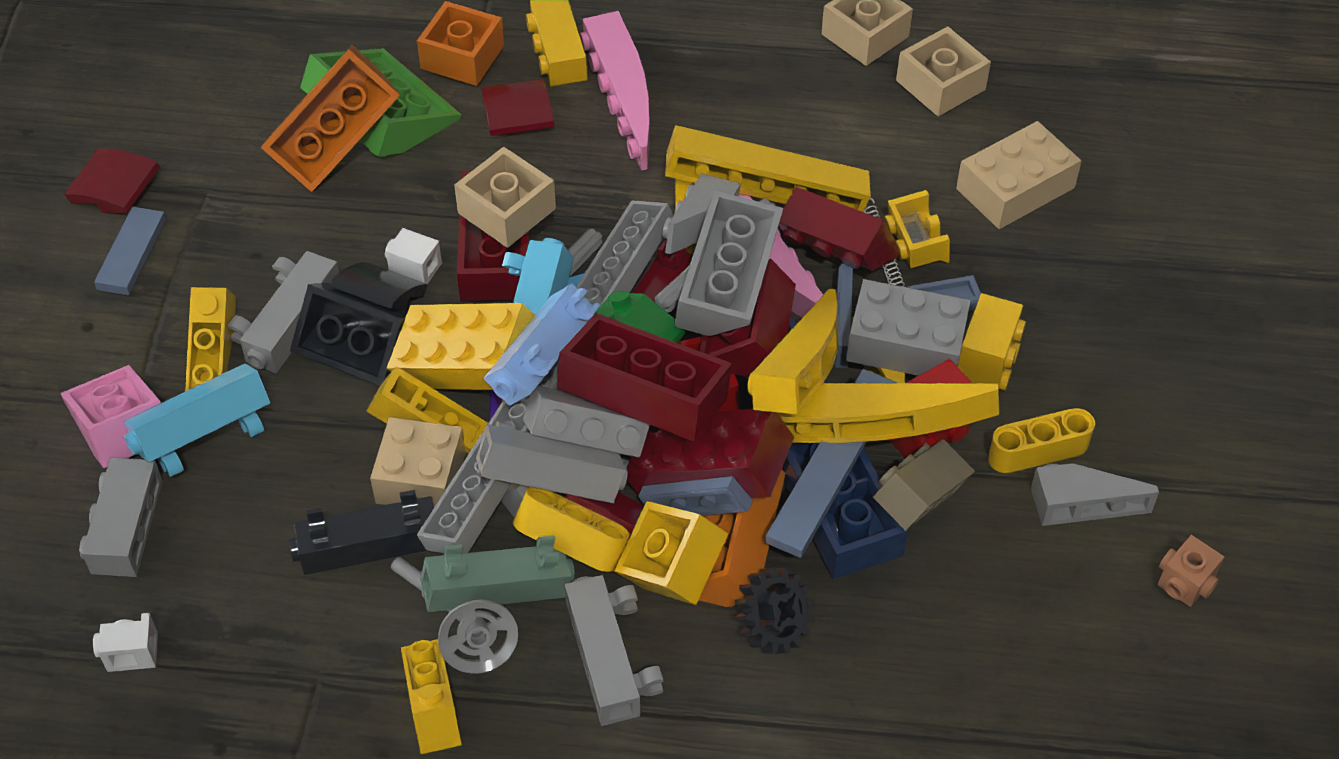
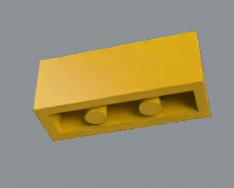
[526,0,587,87]

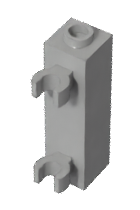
[227,251,339,373]
[476,421,628,503]
[564,575,663,726]

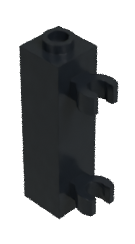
[289,490,434,575]

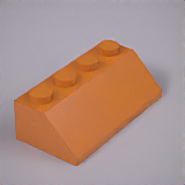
[260,45,400,192]
[698,469,786,607]

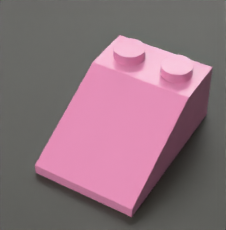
[61,365,161,468]

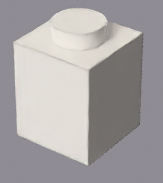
[385,228,442,284]

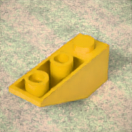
[185,287,236,392]
[401,639,462,754]

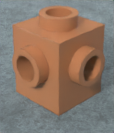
[1158,535,1224,607]

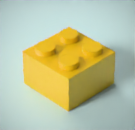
[958,293,1026,391]
[614,501,728,605]

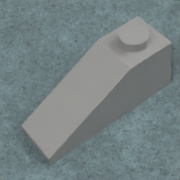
[1031,463,1159,526]

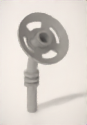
[391,557,518,674]

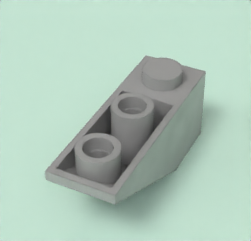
[662,174,741,254]

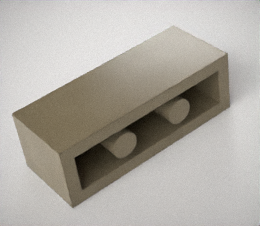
[873,439,975,531]

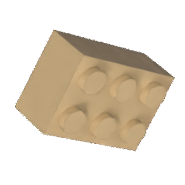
[956,121,1082,229]

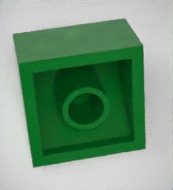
[589,291,686,343]

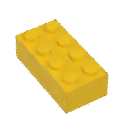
[387,303,535,390]

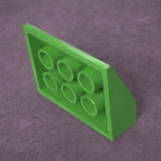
[300,48,462,157]

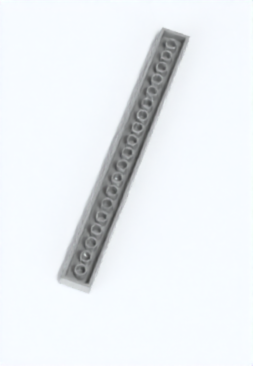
[417,200,673,554]

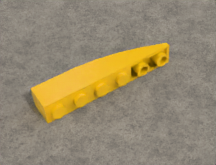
[748,289,839,414]
[777,383,999,443]

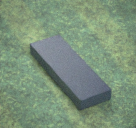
[94,207,166,295]
[834,264,853,368]
[638,476,753,516]

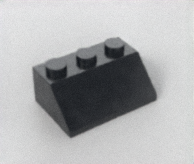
[290,282,408,386]

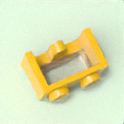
[884,190,950,269]

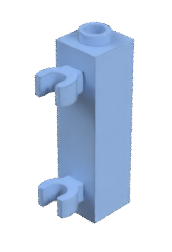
[483,283,600,406]

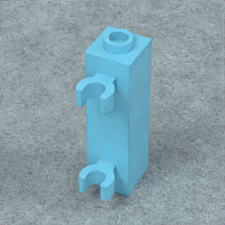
[502,238,574,315]
[123,364,270,477]

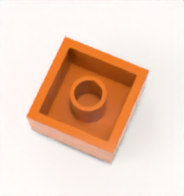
[417,1,504,86]

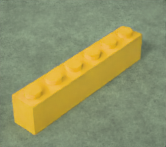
[665,125,871,212]

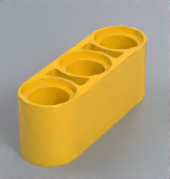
[988,408,1095,473]
[513,487,630,572]

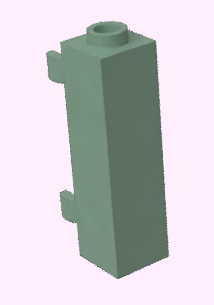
[420,535,575,612]

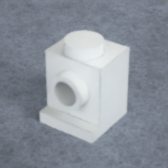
[93,613,158,672]

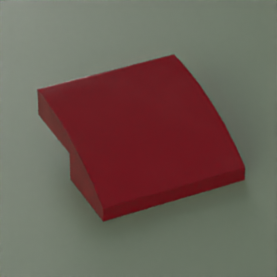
[481,79,555,136]
[64,149,160,213]

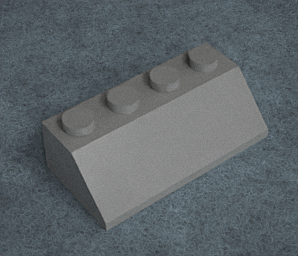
[674,190,783,336]

